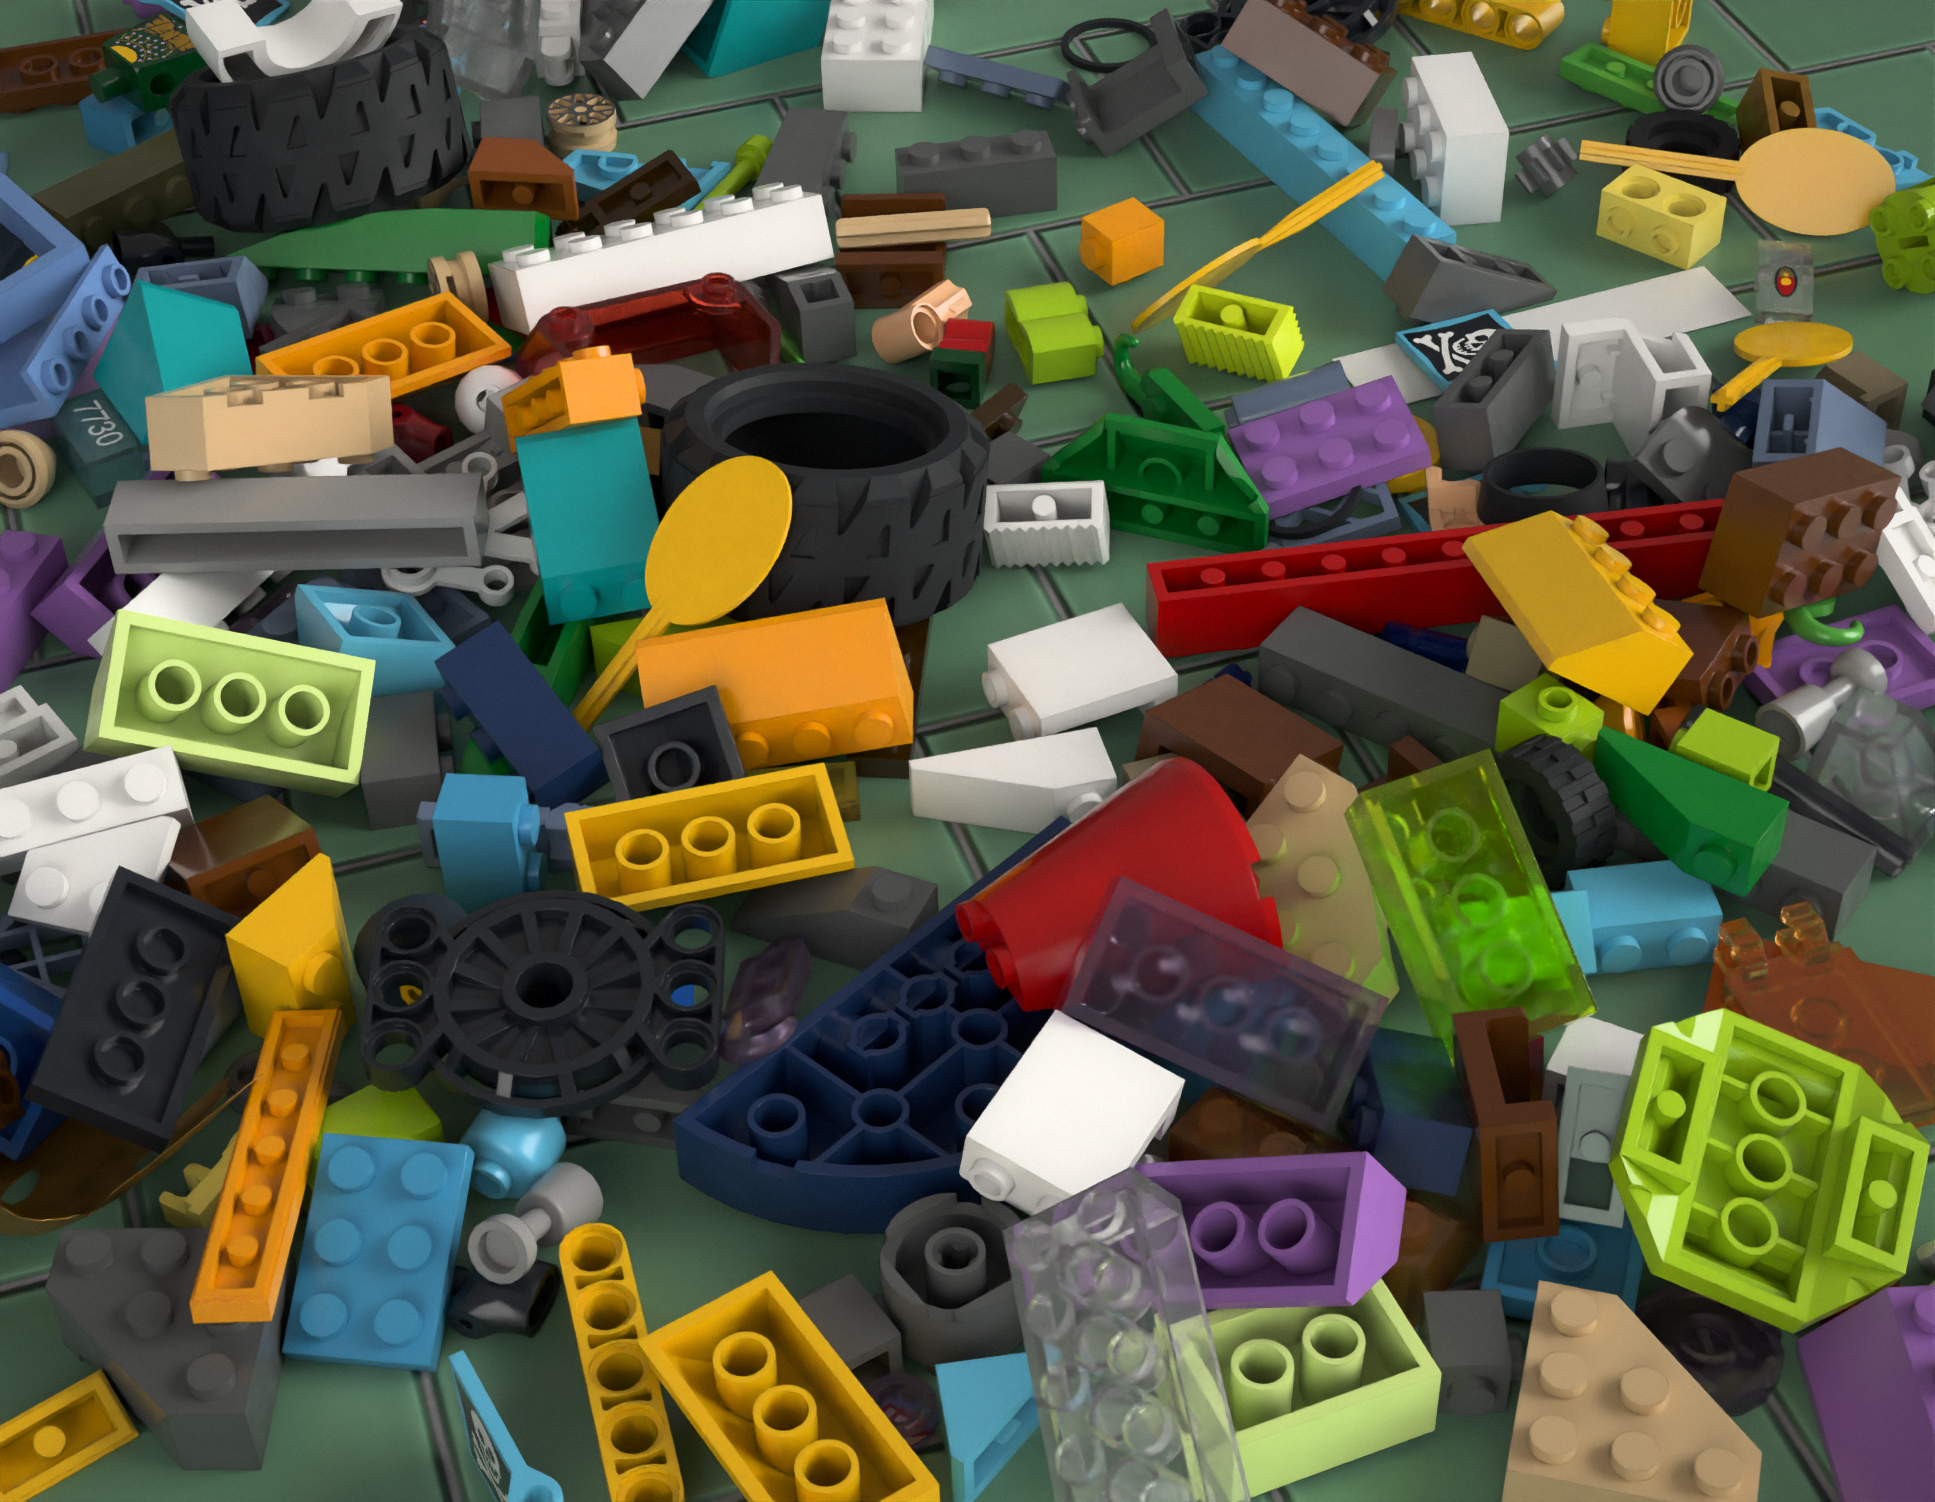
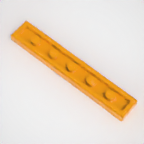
[189,1009,346,1324]

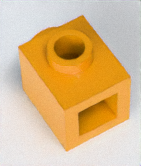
[1079,197,1164,286]

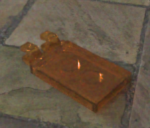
[1713,901,1935,1129]

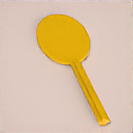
[1579,128,1896,236]
[1130,159,1385,333]
[1710,321,1853,412]
[572,456,792,734]

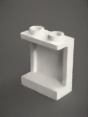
[982,603,1178,741]
[959,1010,1185,1247]

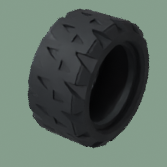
[167,24,472,233]
[658,363,990,629]

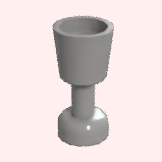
[1755,647,1888,761]
[468,1162,603,1284]

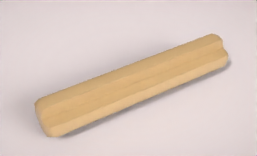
[835,208,991,250]

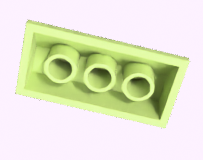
[83,609,376,798]

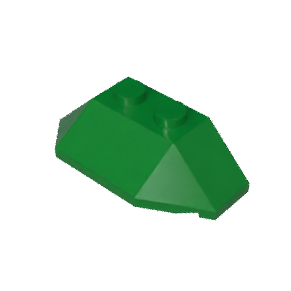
[1041,412,1269,554]

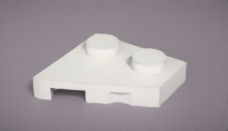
[8,815,181,936]

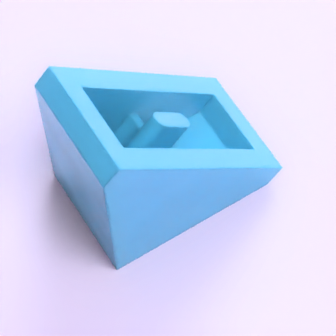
[935,1350,1058,1502]

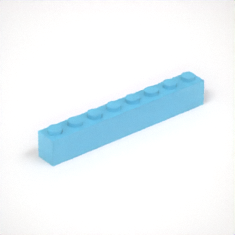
[1190,44,1457,283]

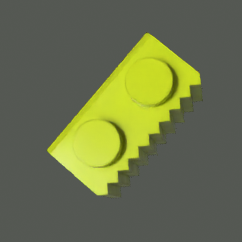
[1173,284,1304,383]

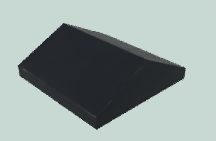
[593,685,747,802]

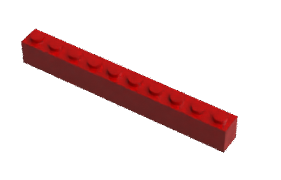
[1145,498,1725,658]

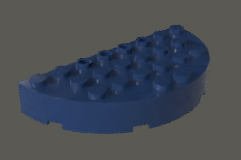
[672,815,1156,1234]

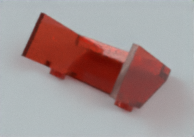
[515,272,781,379]

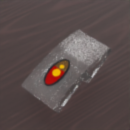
[1754,240,1814,324]

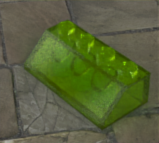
[1343,748,1599,1070]

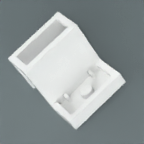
[1551,316,1712,457]

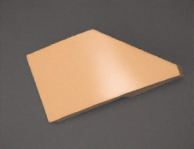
[1425,466,1485,531]

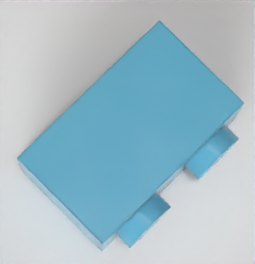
[1564,860,1723,976]

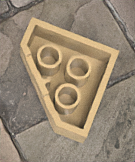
[145,375,394,481]
[1245,754,1400,1042]
[1501,1280,1762,1502]

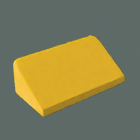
[0,1369,139,1502]

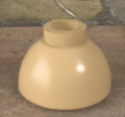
[0,430,57,509]

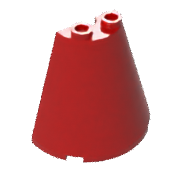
[955,756,1284,1012]

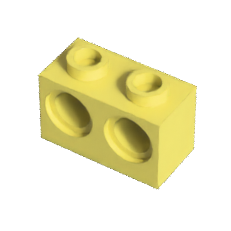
[1596,163,1727,270]

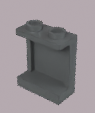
[1066,7,1209,158]

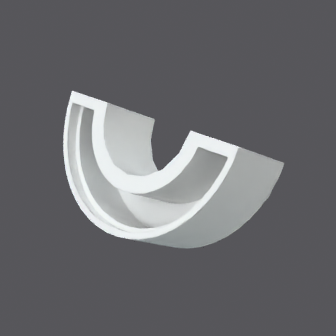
[185,0,403,83]

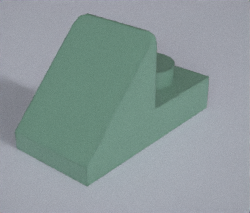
[1558,1066,1631,1228]

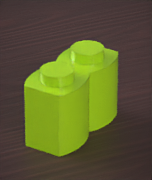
[1003,281,1104,385]

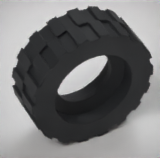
[1622,110,1741,196]
[1476,734,1618,890]

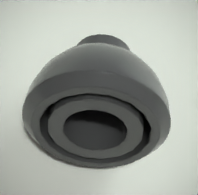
[1653,44,1725,114]

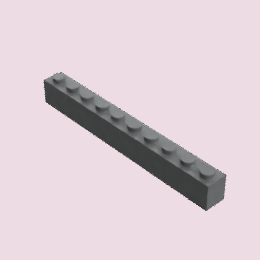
[1258,605,1878,942]

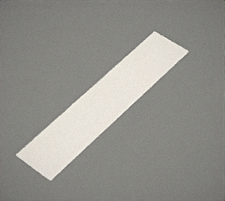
[1332,266,1752,404]

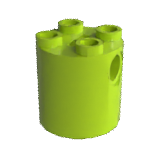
[1868,176,1935,294]

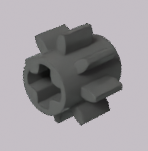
[1515,133,1579,198]

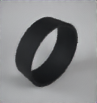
[1477,447,1609,525]

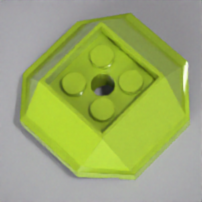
[1608,1008,1930,1334]

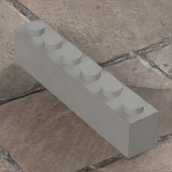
[103,473,490,574]

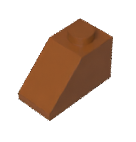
[468,137,579,221]

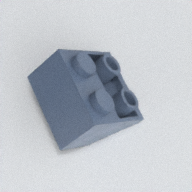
[129,255,269,339]
[1752,379,1887,468]

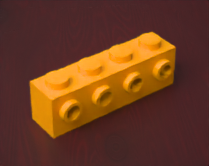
[501,346,646,455]

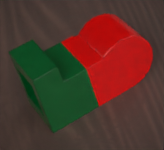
[929,318,995,410]

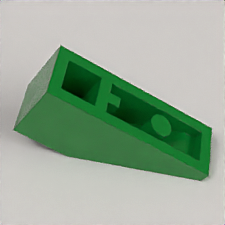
[1593,725,1790,898]

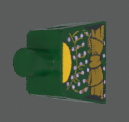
[88,11,208,112]

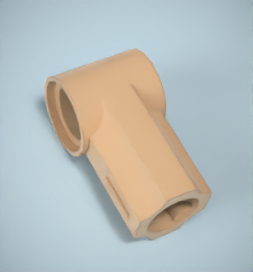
[872,279,972,364]

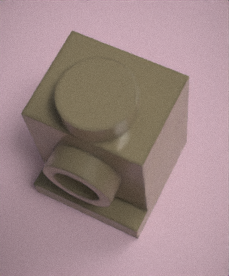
[1815,350,1909,430]

